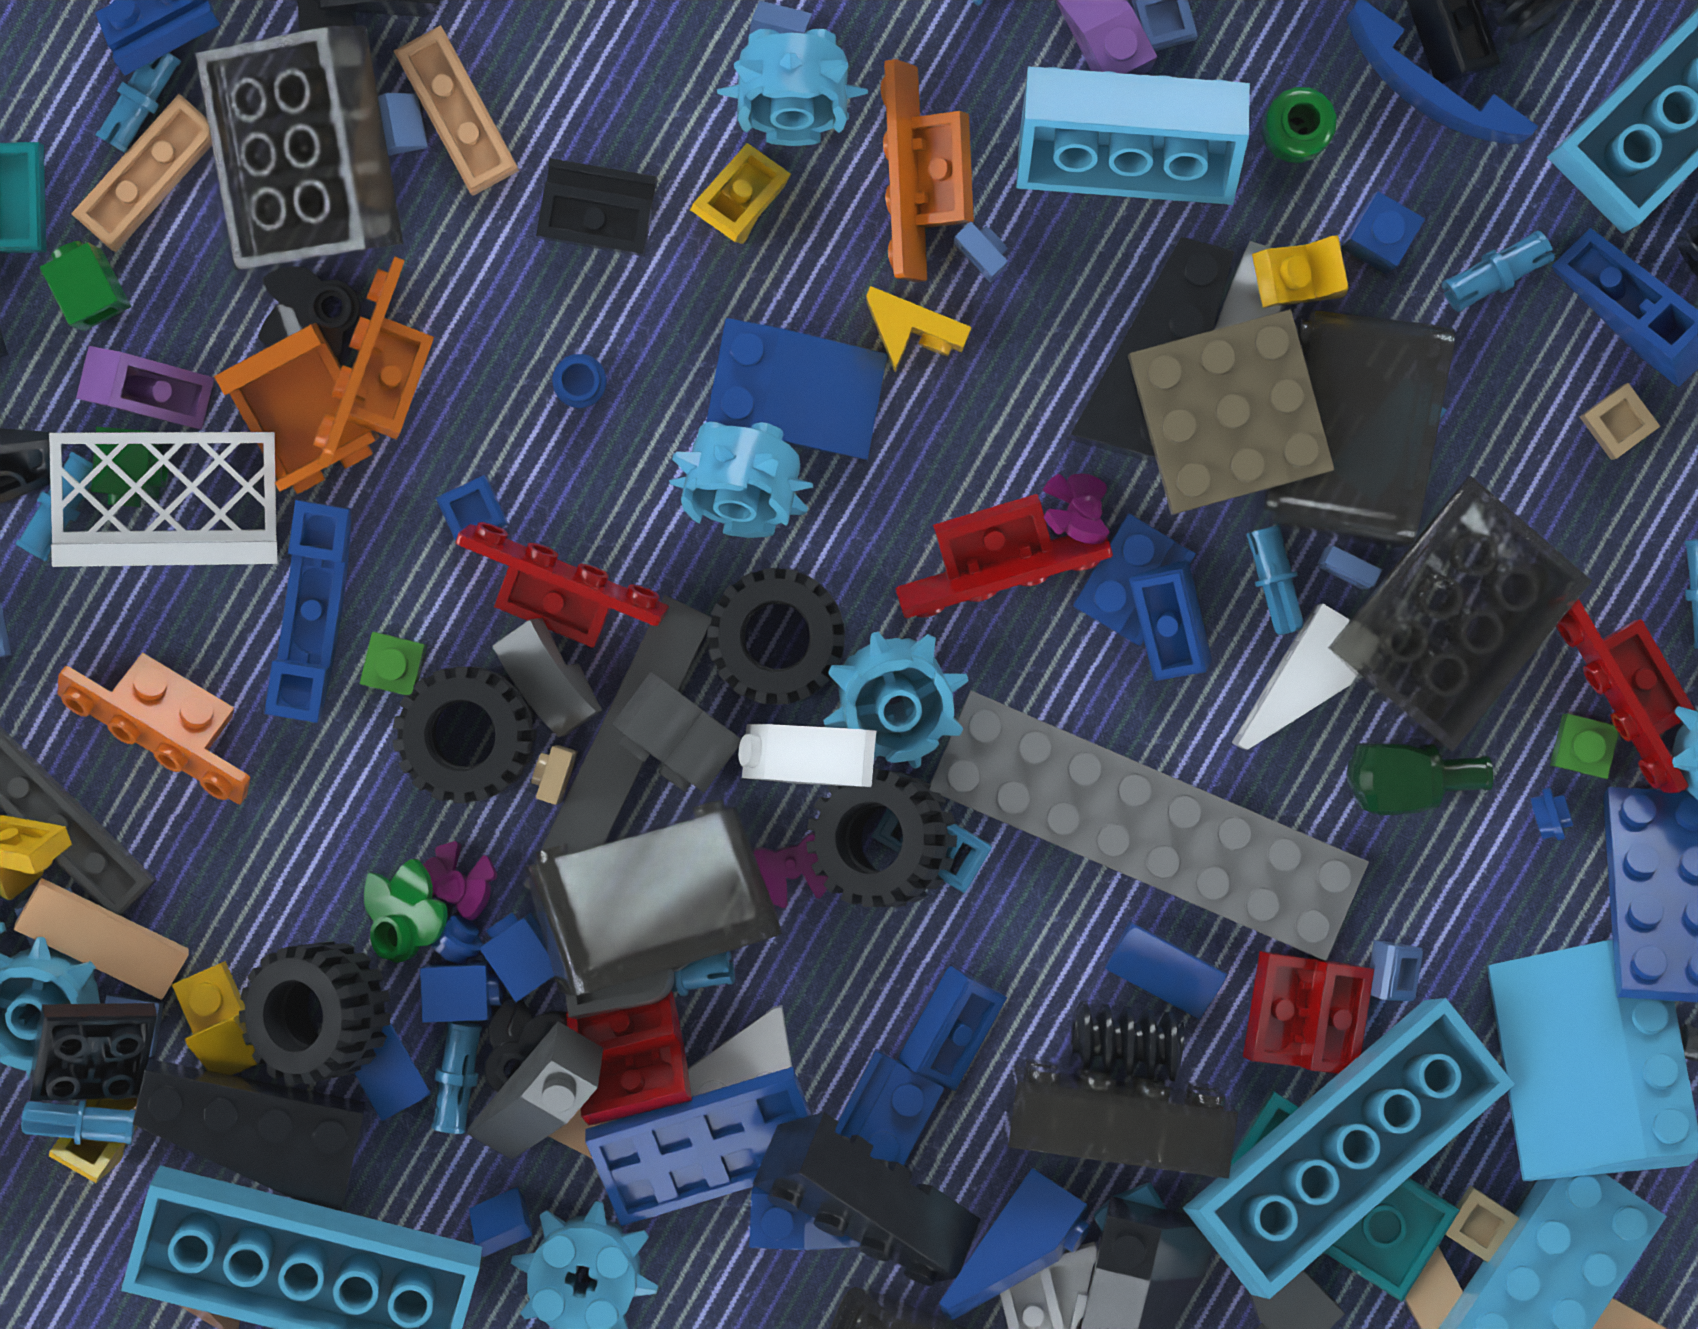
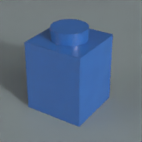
[1340,191,1425,275]
[479,912,562,1002]
[420,960,503,1023]

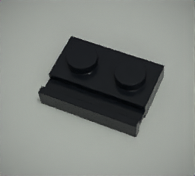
[536,158,658,257]

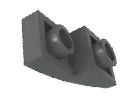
[493,618,602,737]

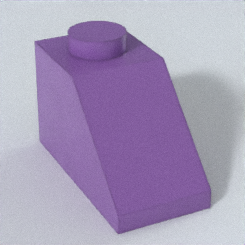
[1055,0,1157,75]
[76,346,214,430]

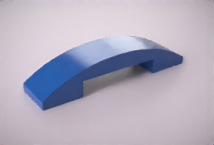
[1346,0,1538,145]
[264,500,351,723]

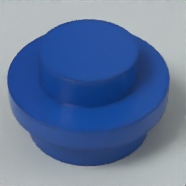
[552,354,607,408]
[1531,787,1574,841]
[431,915,483,964]

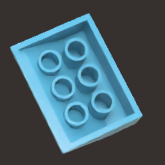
[1487,940,1698,1181]

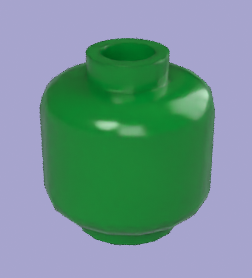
[1261,87,1337,163]

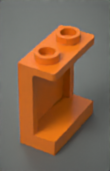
[214,323,380,494]

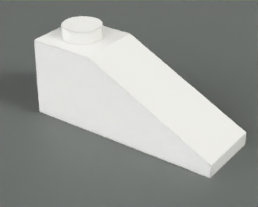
[1232,604,1379,750]
[738,724,876,787]

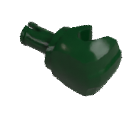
[1346,742,1493,815]

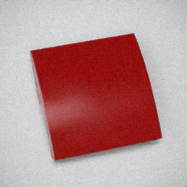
[1243,951,1375,1074]
[566,990,692,1126]

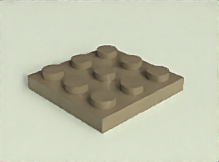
[1128,309,1335,515]

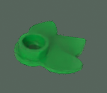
[364,858,447,963]

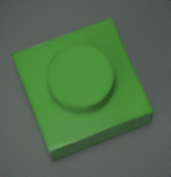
[359,632,428,695]
[1550,713,1619,779]

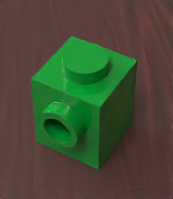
[39,241,131,331]
[91,427,169,508]

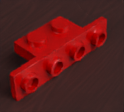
[895,494,1113,618]
[455,522,669,648]
[1553,597,1696,793]

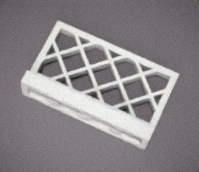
[49,432,277,567]

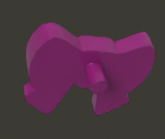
[1042,473,1110,544]
[752,832,828,908]
[423,841,497,920]

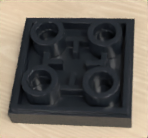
[28,1003,157,1101]

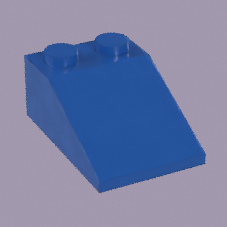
[706,318,888,460]

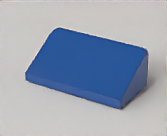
[1129,560,1212,681]
[1104,920,1228,1020]
[899,966,1008,1091]
[354,1023,431,1121]

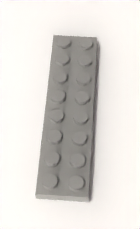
[929,690,1369,961]

